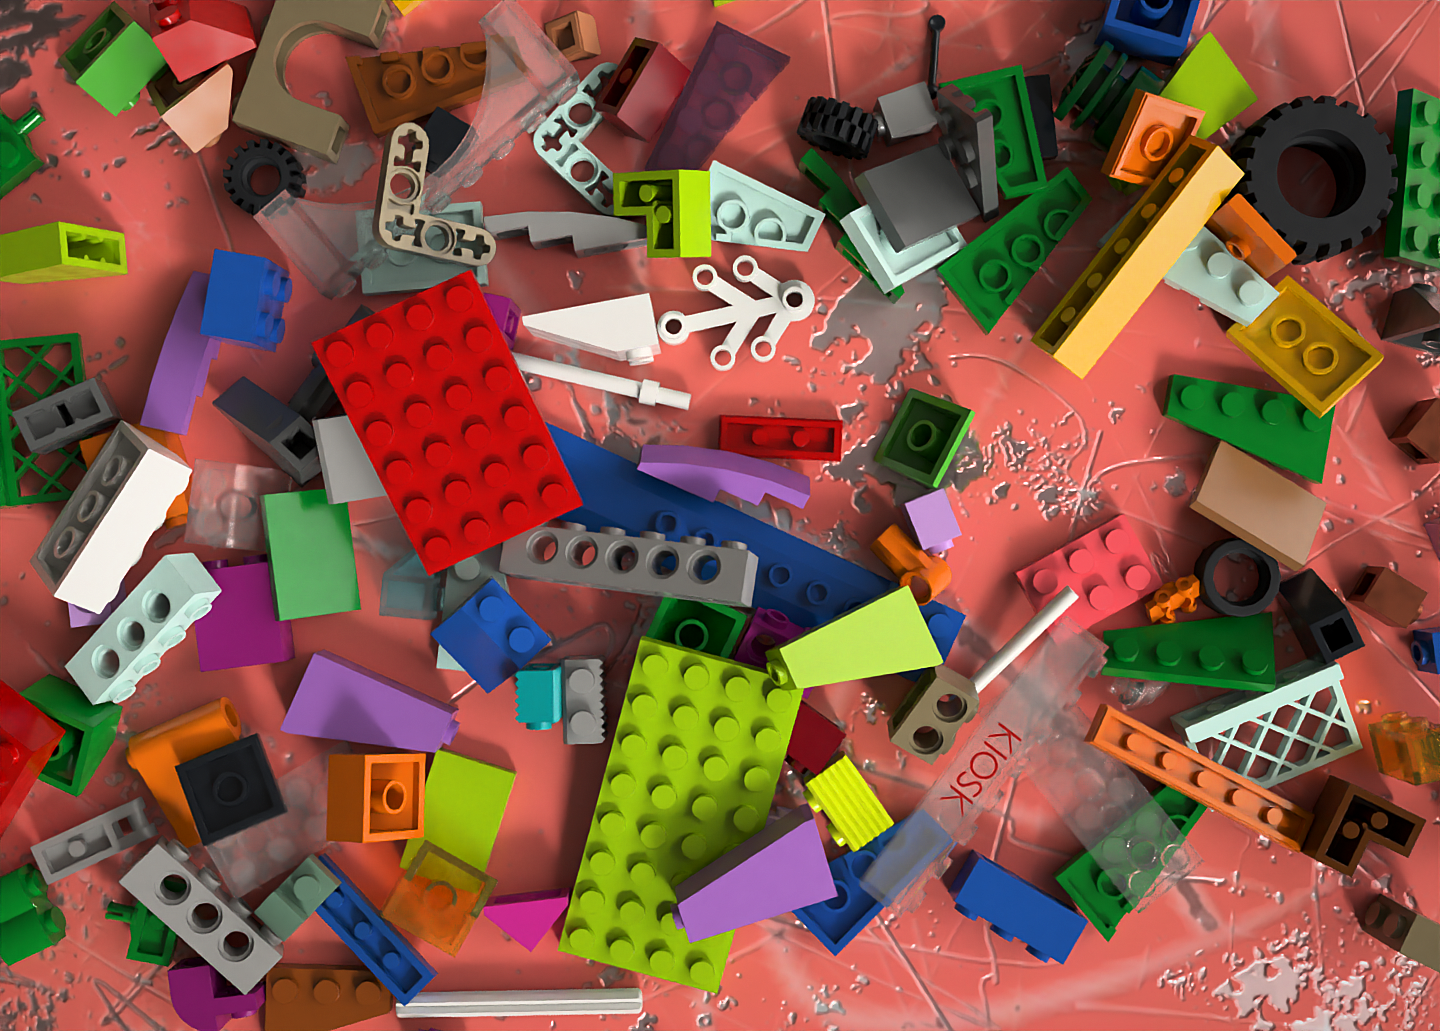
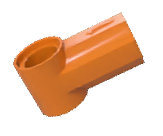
[870,523,952,606]

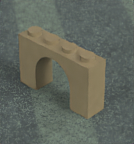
[232,0,392,164]

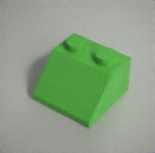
[58,1,169,117]

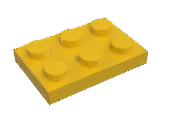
[1226,275,1384,418]

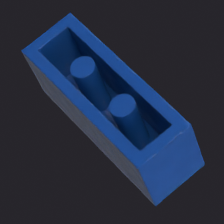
[948,849,1088,964]

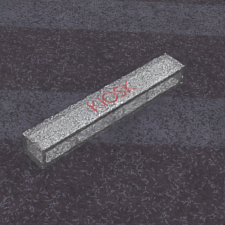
[859,616,1109,918]

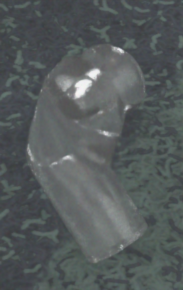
[1111,677,1173,705]

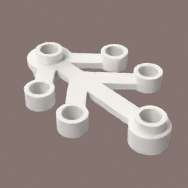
[657,255,815,371]

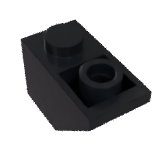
[1276,568,1365,664]

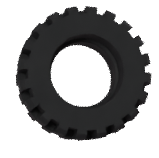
[1227,95,1398,265]

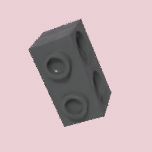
[12,377,123,455]

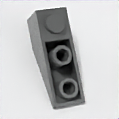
[212,376,322,488]

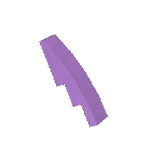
[140,271,221,436]
[637,444,810,509]

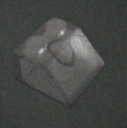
[184,459,292,551]

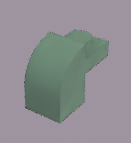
[254,853,342,942]

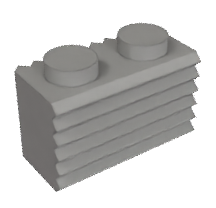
[561,655,609,744]

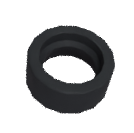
[1193,538,1281,617]

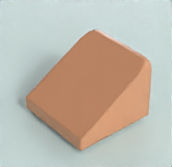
[544,10,601,65]

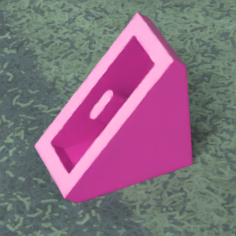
[483,887,572,952]

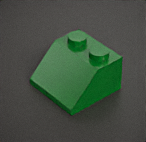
[19,674,123,797]

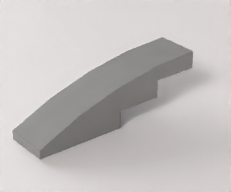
[484,211,647,258]

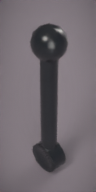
[926,15,945,100]

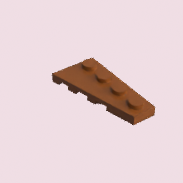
[345,37,531,138]

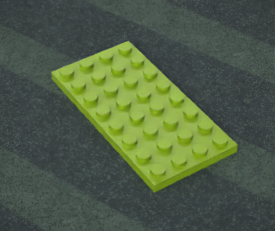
[558,636,804,994]

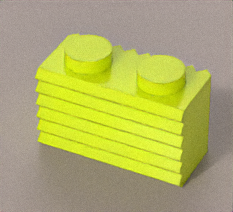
[802,751,894,852]

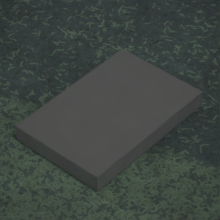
[854,144,981,254]

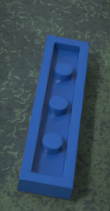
[315,853,438,1007]

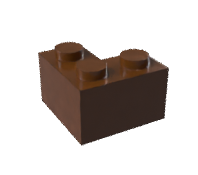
[1301,775,1426,878]

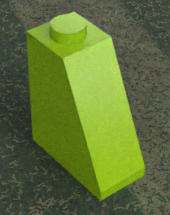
[0,221,128,284]

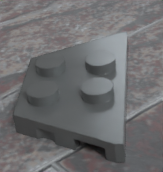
[935,83,999,223]

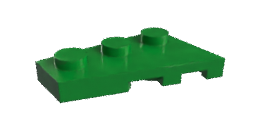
[938,64,1048,199]

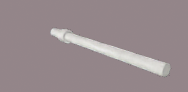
[511,351,691,410]

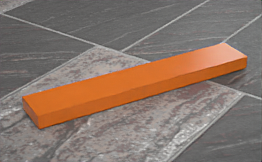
[1084,704,1315,853]

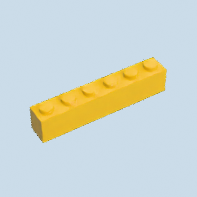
[1030,134,1245,379]

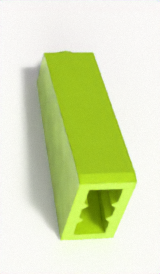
[1102,32,1258,196]
[765,585,943,691]

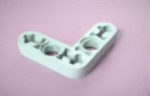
[533,62,623,218]

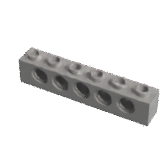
[498,522,759,608]

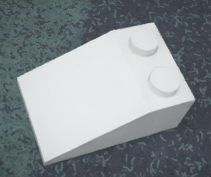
[522,293,661,366]

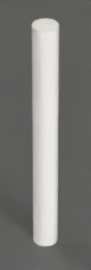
[948,585,1079,701]

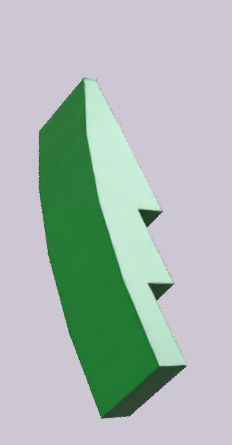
[798,148,905,304]

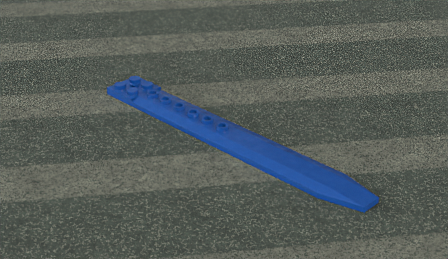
[545,422,966,683]

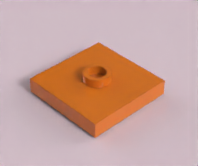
[1100,88,1206,187]
[1204,193,1297,279]

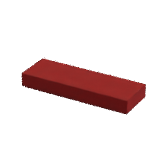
[718,415,843,462]

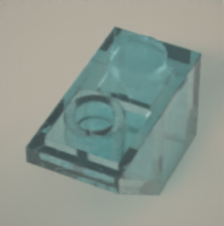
[379,548,448,620]

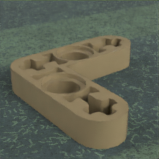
[372,123,496,267]

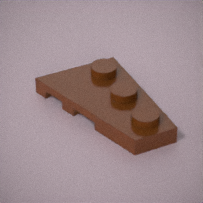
[265,963,393,1031]

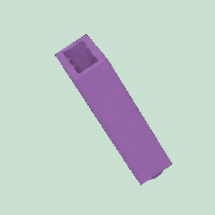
[280,650,460,753]
[670,803,838,943]

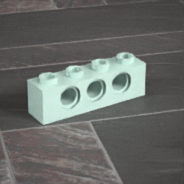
[64,553,222,705]

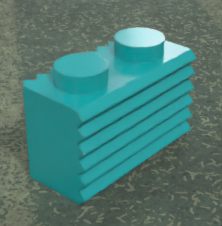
[515,663,563,730]

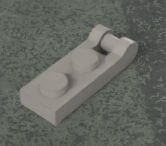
[30,796,159,885]

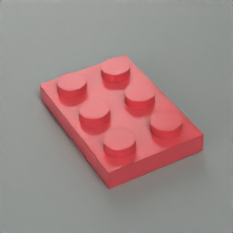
[1013,514,1163,645]

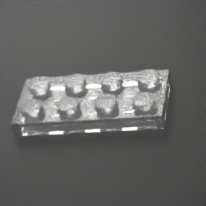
[194,741,355,900]

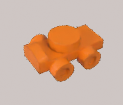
[1145,574,1200,624]

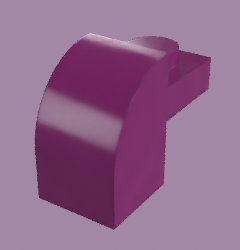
[167,956,266,1031]

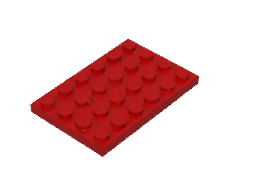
[311,269,583,576]

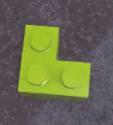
[613,169,711,258]

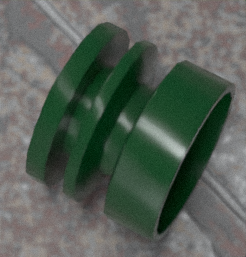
[1052,40,1165,154]

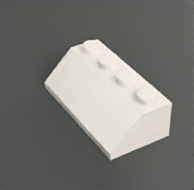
[29,420,193,614]

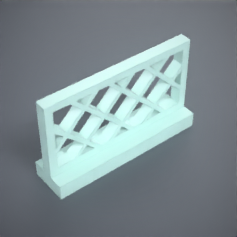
[1170,659,1363,812]

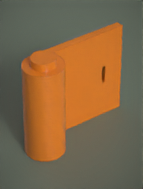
[125,696,242,848]

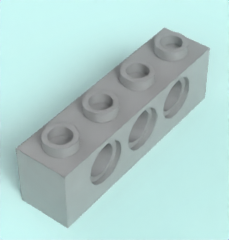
[119,835,284,995]

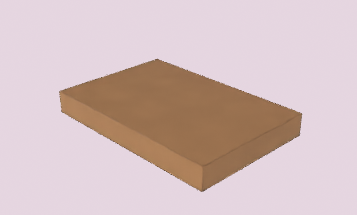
[1189,439,1327,571]

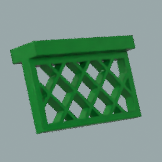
[0,333,93,509]

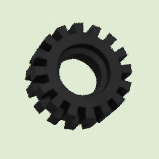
[797,96,879,160]
[223,139,307,220]

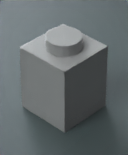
[871,81,937,147]

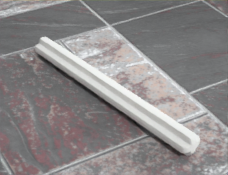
[396,988,643,1018]

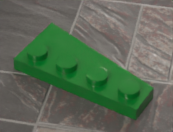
[935,167,1092,335]
[1162,374,1336,484]
[1052,783,1207,942]

